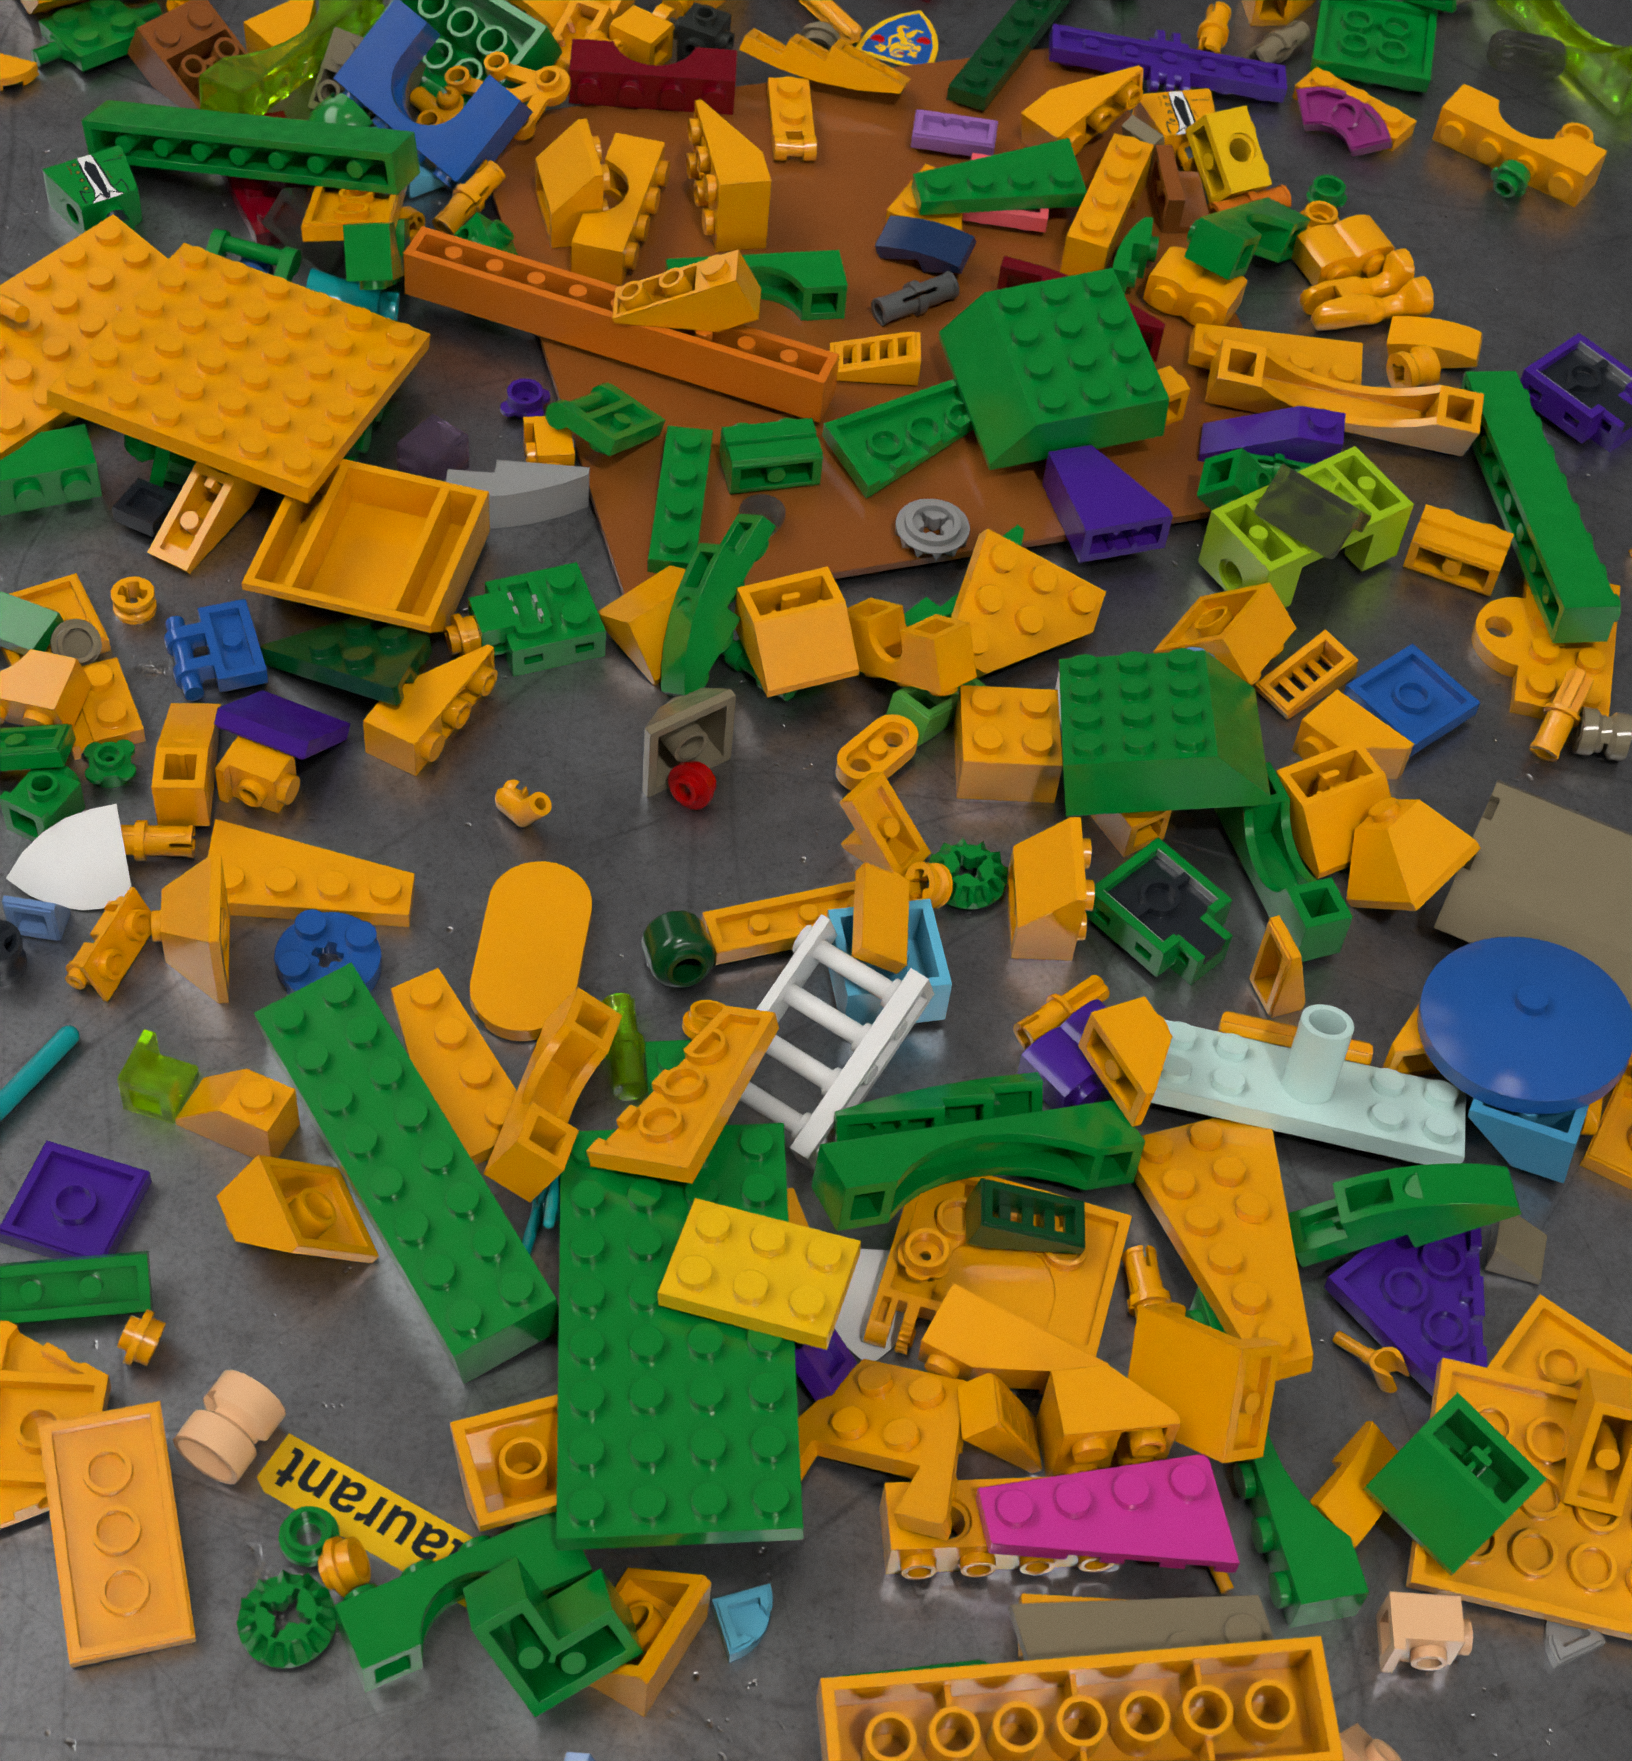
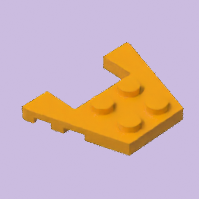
[798,1359,966,1540]

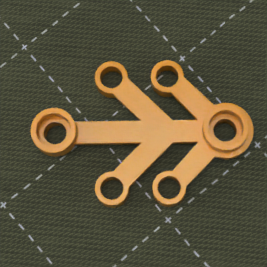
[416,52,571,140]

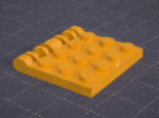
[863,1176,1132,1395]

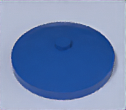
[1417,937,1632,1115]

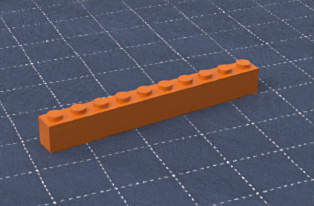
[403,226,839,423]

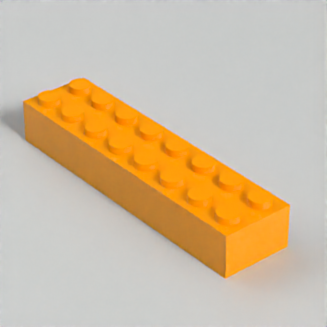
[816,1636,1344,1761]

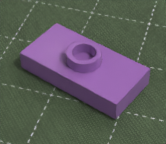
[911,109,998,156]

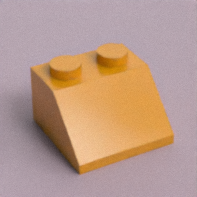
[1153,582,1296,686]

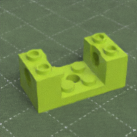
[1198,446,1414,608]

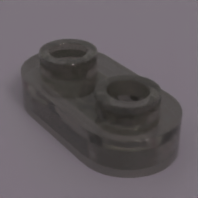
[1487,29,1567,80]

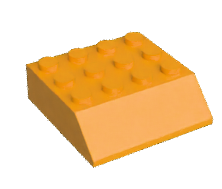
[241,459,490,633]

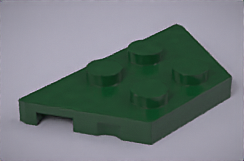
[260,616,432,706]

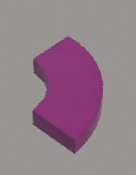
[1296,87,1392,157]

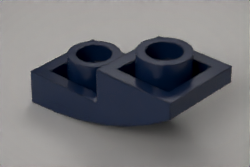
[875,215,976,274]

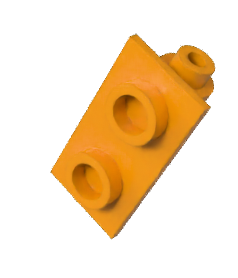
[65,887,152,1002]

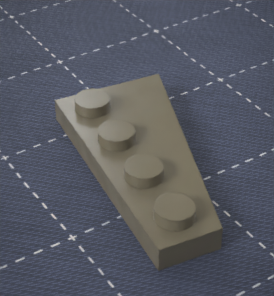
[1008,1595,1275,1661]

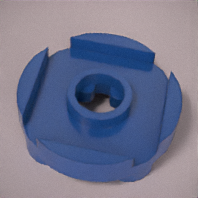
[274,909,382,995]

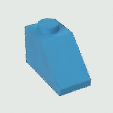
[1468,1098,1589,1184]

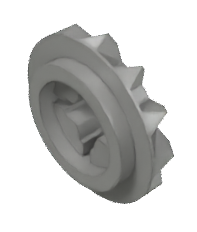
[895,499,970,561]

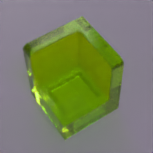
[117,1029,199,1124]

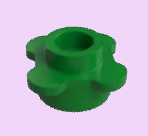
[84,739,137,788]

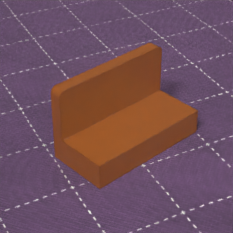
[1149,145,1209,233]

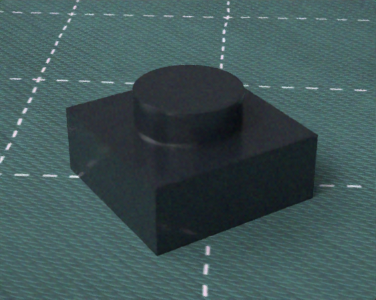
[112,478,179,537]

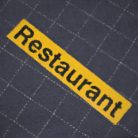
[256,1433,474,1608]

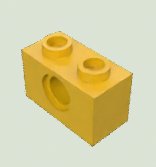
[1185,106,1272,203]

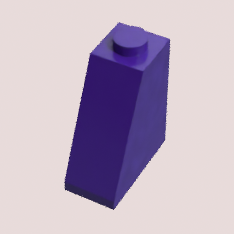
[1042,445,1173,563]

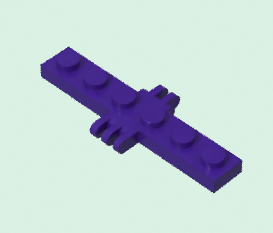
[1049,24,1287,103]

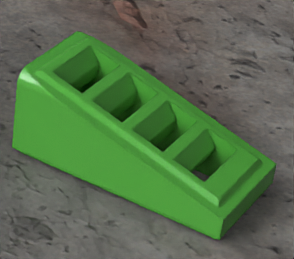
[886,678,986,746]

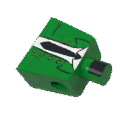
[42,145,143,235]

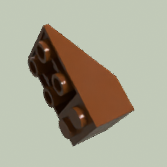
[127,0,279,114]

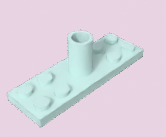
[1151,1004,1466,1165]

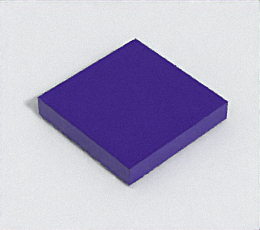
[214,690,351,760]
[0,1140,152,1259]

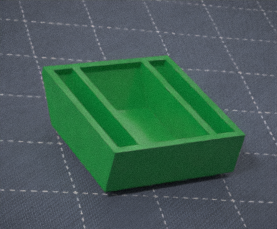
[939,268,1169,470]
[1059,648,1271,816]

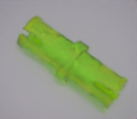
[602,993,648,1101]

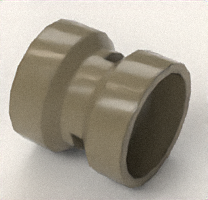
[1572,706,1632,762]

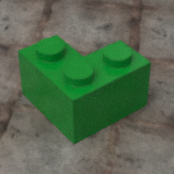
[463,1556,643,1717]

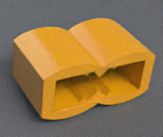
[1292,214,1395,286]
[1143,247,1248,326]

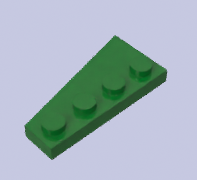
[912,138,1087,215]

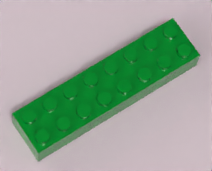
[254,962,559,1384]

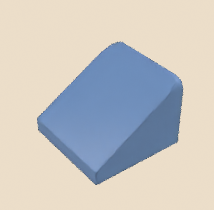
[2,895,71,941]

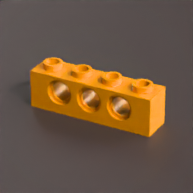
[879,1476,1119,1580]

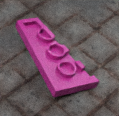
[975,1454,1240,1573]

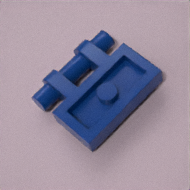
[164,599,268,701]

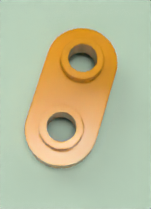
[835,714,919,790]

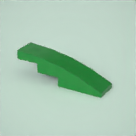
[834,1072,1043,1142]

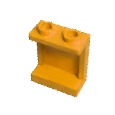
[1128,1302,1282,1463]

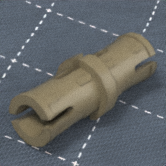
[1244,20,1310,63]

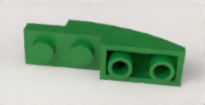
[661,513,776,697]
[1288,1163,1522,1267]

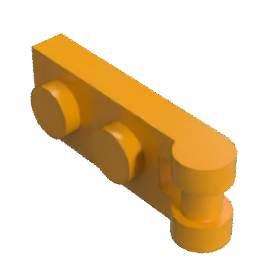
[767,76,817,161]

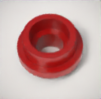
[668,761,717,810]

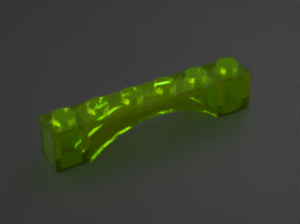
[199,0,385,116]
[1495,0,1632,117]

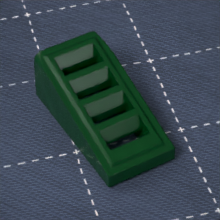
[966,1178,1085,1254]

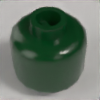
[641,910,716,988]

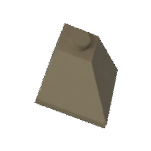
[642,688,736,798]

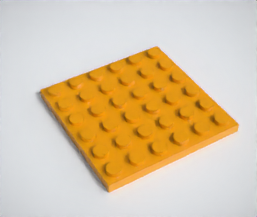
[47,243,431,503]

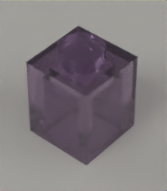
[396,414,469,482]

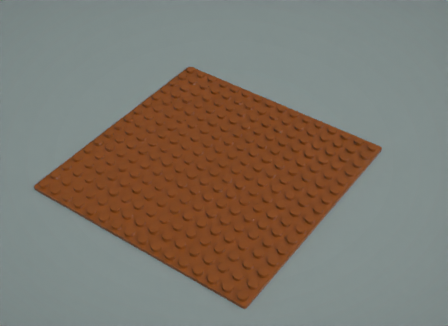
[491,48,1258,595]

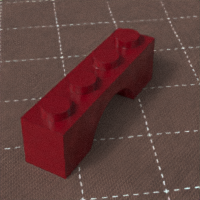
[569,38,737,115]

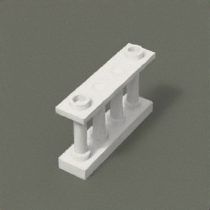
[739,914,934,1171]

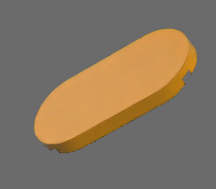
[470,861,592,1041]

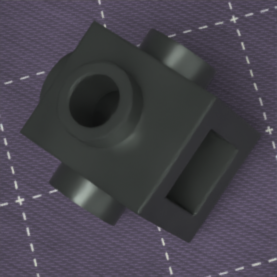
[673,2,735,62]

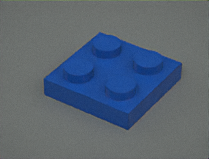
[1343,643,1481,757]

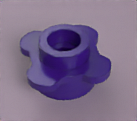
[500,378,550,420]

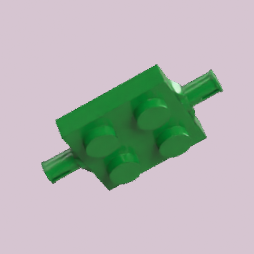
[30,0,162,71]

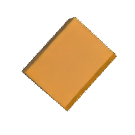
[598,565,686,686]
[450,1394,558,1532]
[590,1568,711,1718]

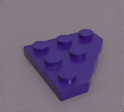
[1324,1227,1487,1397]

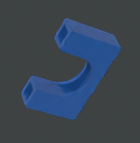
[333,0,533,189]

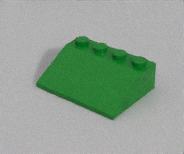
[363,0,563,106]

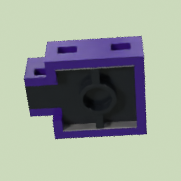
[1520,333,1632,453]

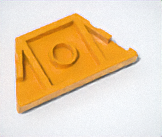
[0,1321,111,1529]

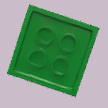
[1310,0,1438,93]

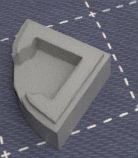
[1544,1621,1606,1669]

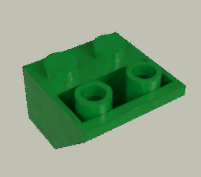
[1364,1392,1547,1576]

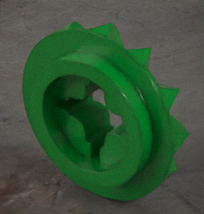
[928,837,1008,909]
[236,1569,337,1668]

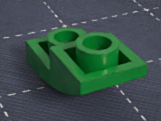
[1113,217,1159,295]

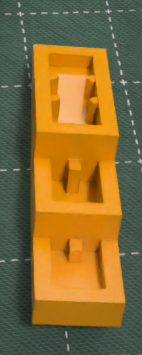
[552,0,635,75]
[739,28,911,94]

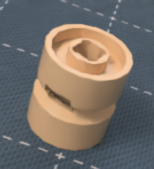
[173,1370,286,1484]

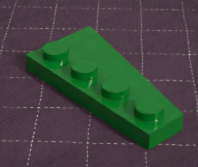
[822,379,973,499]

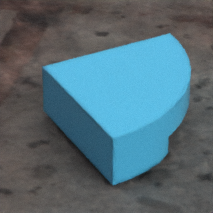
[711,1583,773,1663]

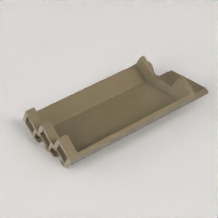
[1433,780,1632,1010]

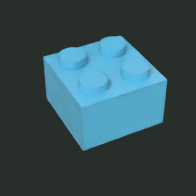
[827,899,952,1025]

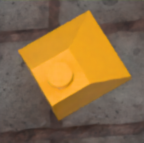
[1346,797,1481,911]
[151,855,231,1004]
[216,1155,379,1263]

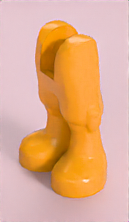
[1299,248,1434,331]

